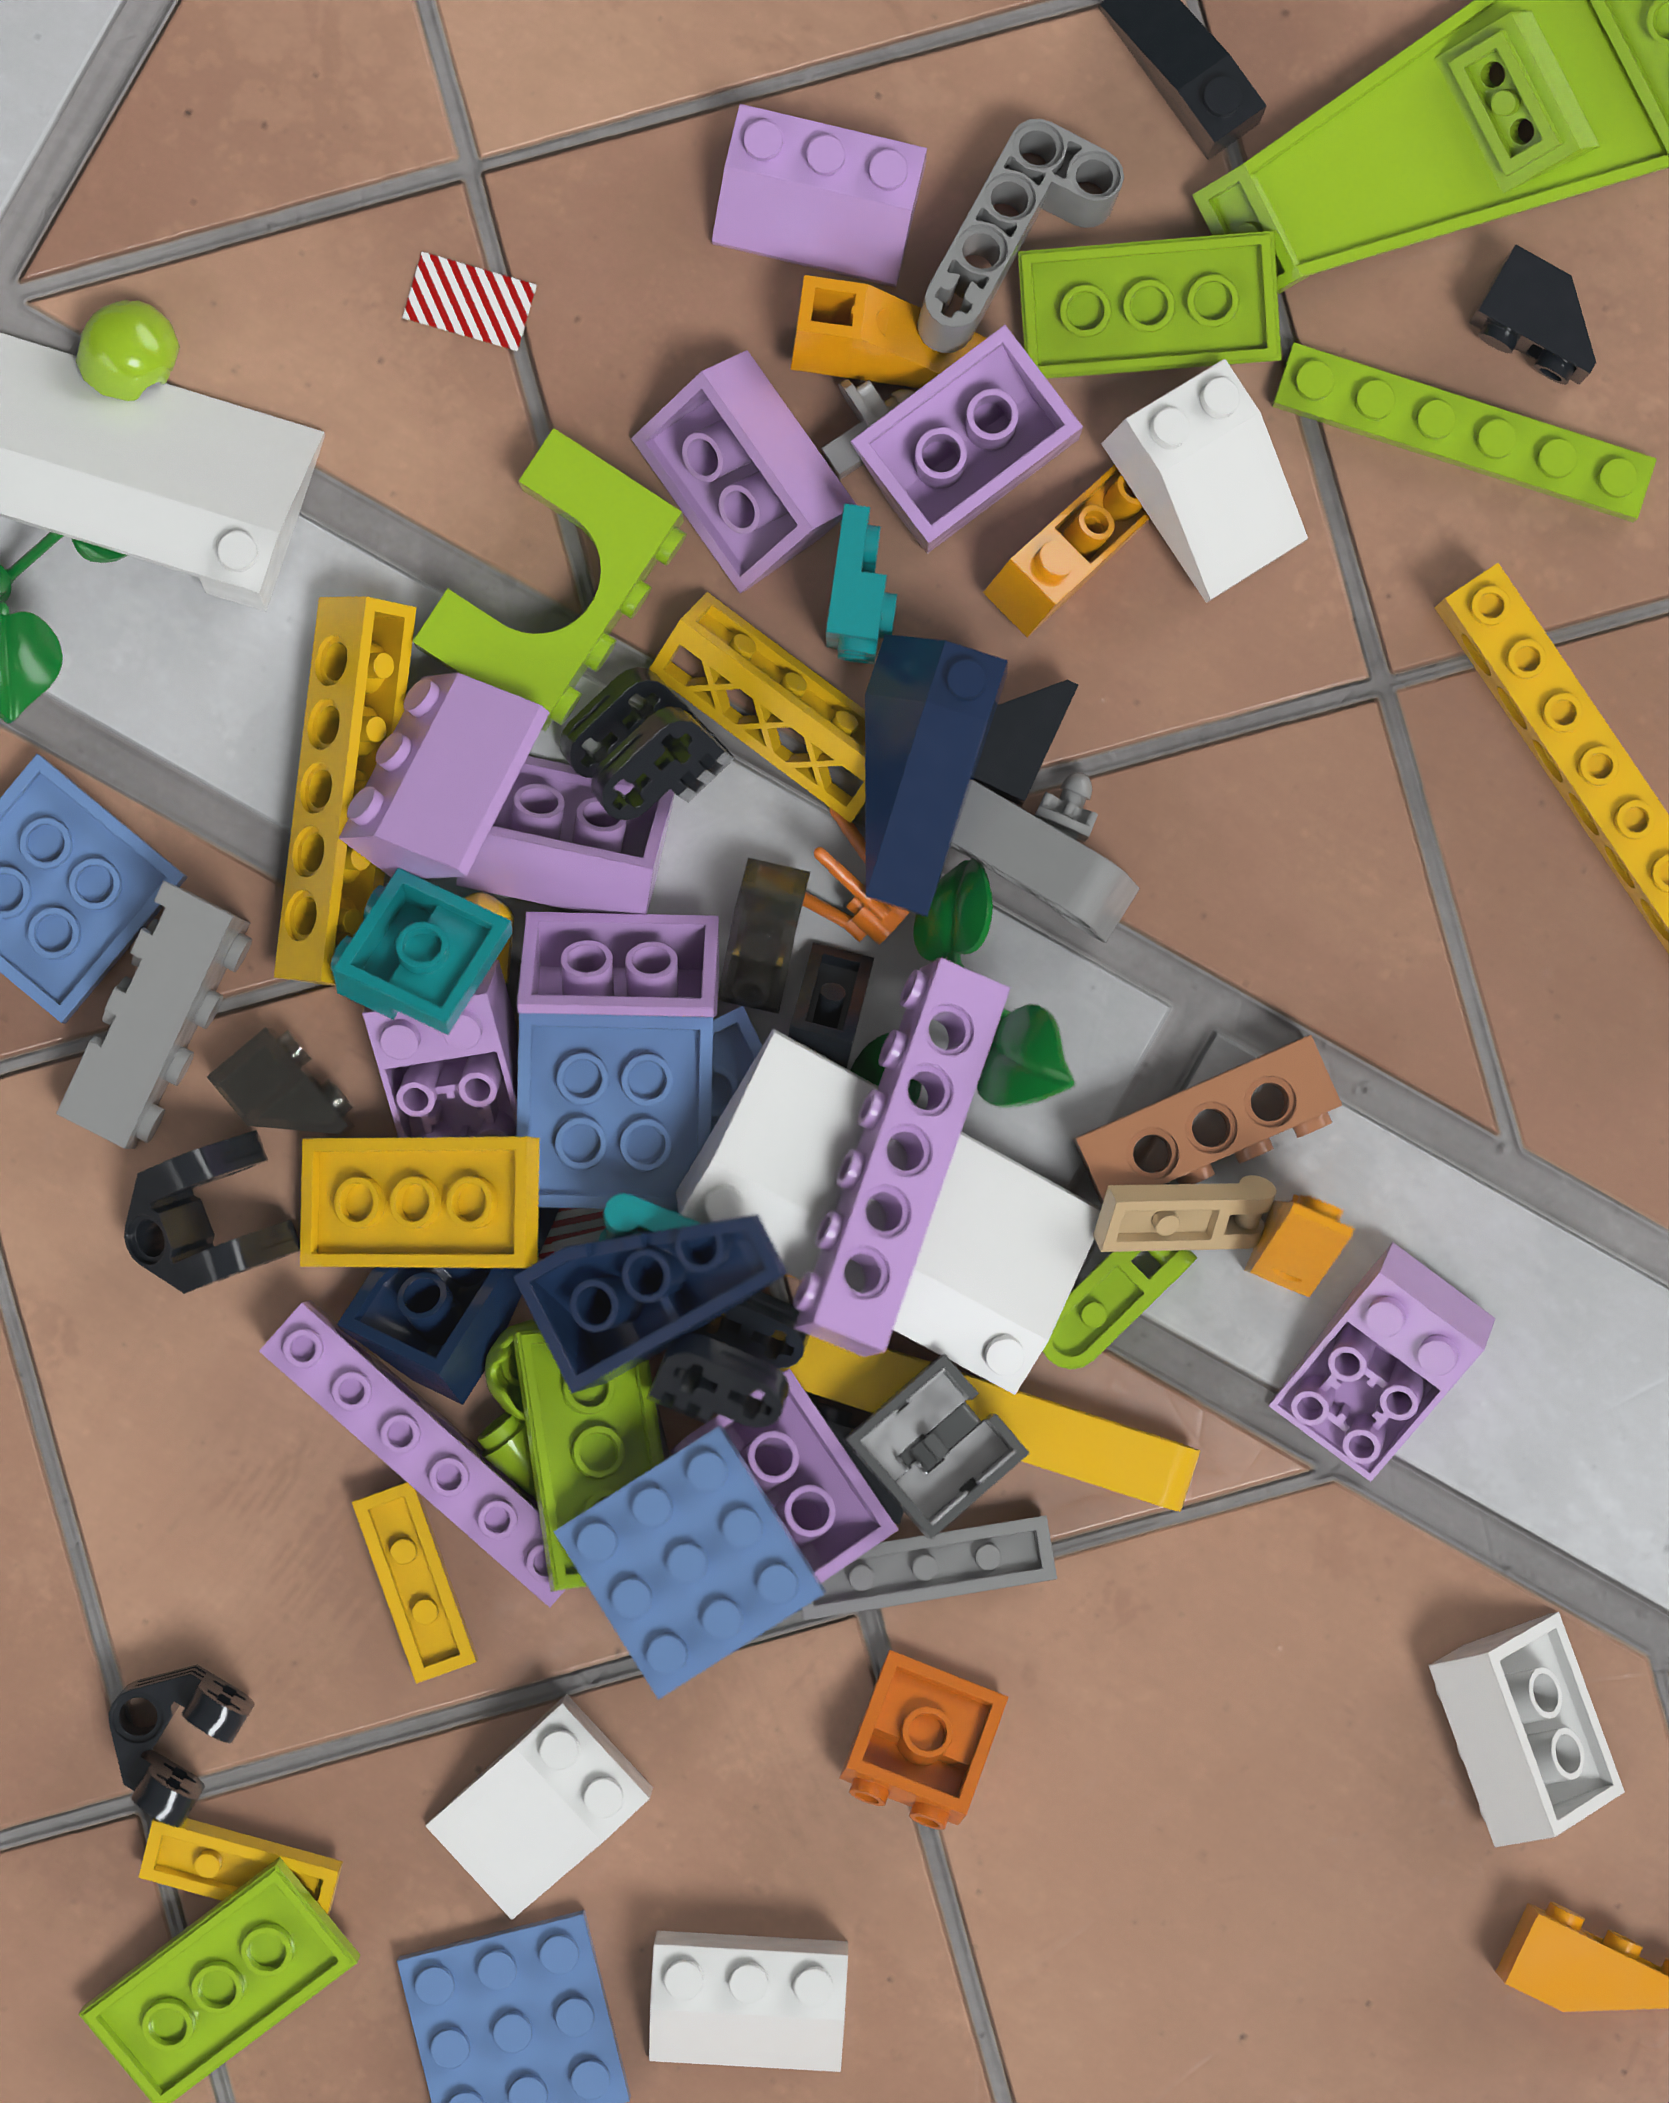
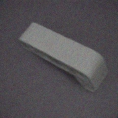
[917,119,1124,353]
[951,780,1140,943]

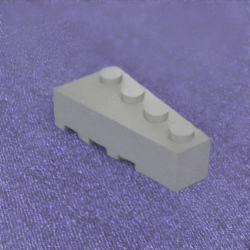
[56,880,252,1149]

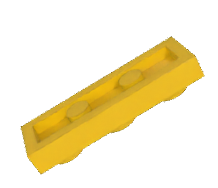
[352,1481,478,1684]
[138,1818,343,1916]

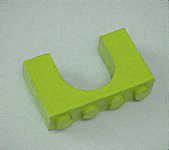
[412,428,687,732]

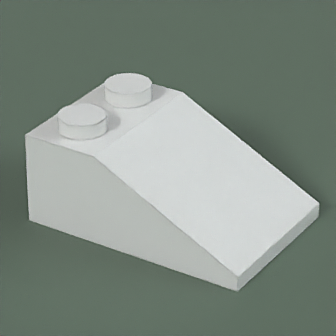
[1101,359,1308,603]
[425,1694,653,1920]

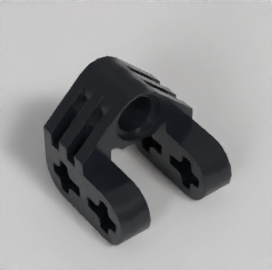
[559,667,735,820]
[124,1130,300,1294]
[646,1291,810,1428]
[109,1665,255,1828]

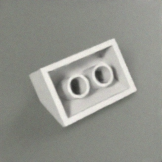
[1428,1612,1625,1847]
[649,1931,848,2072]

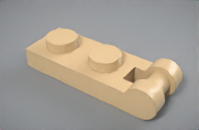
[1093,1175,1277,1252]

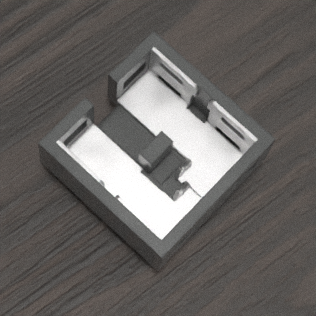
[842,1354,1030,1539]

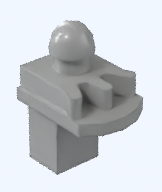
[822,379,915,480]
[1034,772,1098,842]

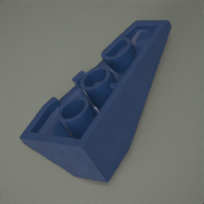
[865,634,1008,917]
[337,1207,560,1405]
[513,1214,788,1393]

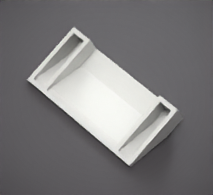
[0,333,325,612]
[675,1029,1101,1395]

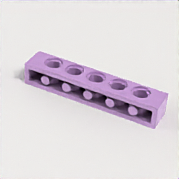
[794,958,1010,1357]
[259,1300,565,1608]

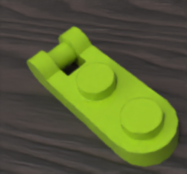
[1043,1250,1197,1369]

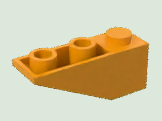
[791,275,987,388]
[983,464,1150,638]
[1244,1194,1355,1297]
[1495,1901,1669,2012]

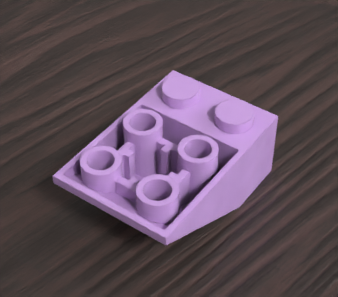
[362,960,518,1138]
[1269,1242,1495,1482]

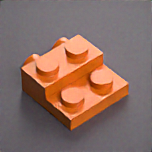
[839,1650,1009,1830]

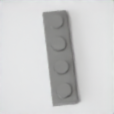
[802,1515,1057,1621]

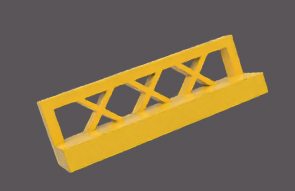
[649,592,865,823]

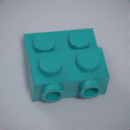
[826,503,897,664]
[331,868,513,1035]

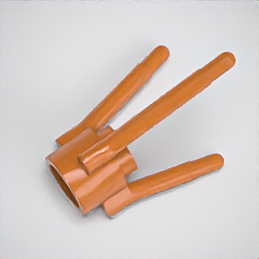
[752,808,910,945]

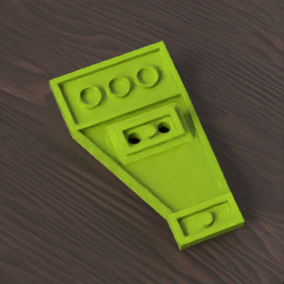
[1192,0,1669,295]

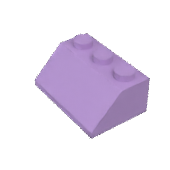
[712,104,927,287]
[851,325,1083,554]
[631,350,856,593]
[339,673,550,878]
[456,756,675,914]
[517,912,719,1017]
[670,1368,899,1583]

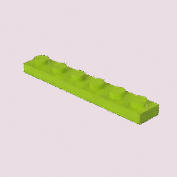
[1272,342,1657,522]

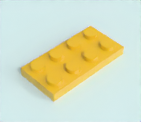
[300,1137,540,1268]

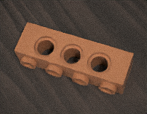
[1073,1035,1342,1205]

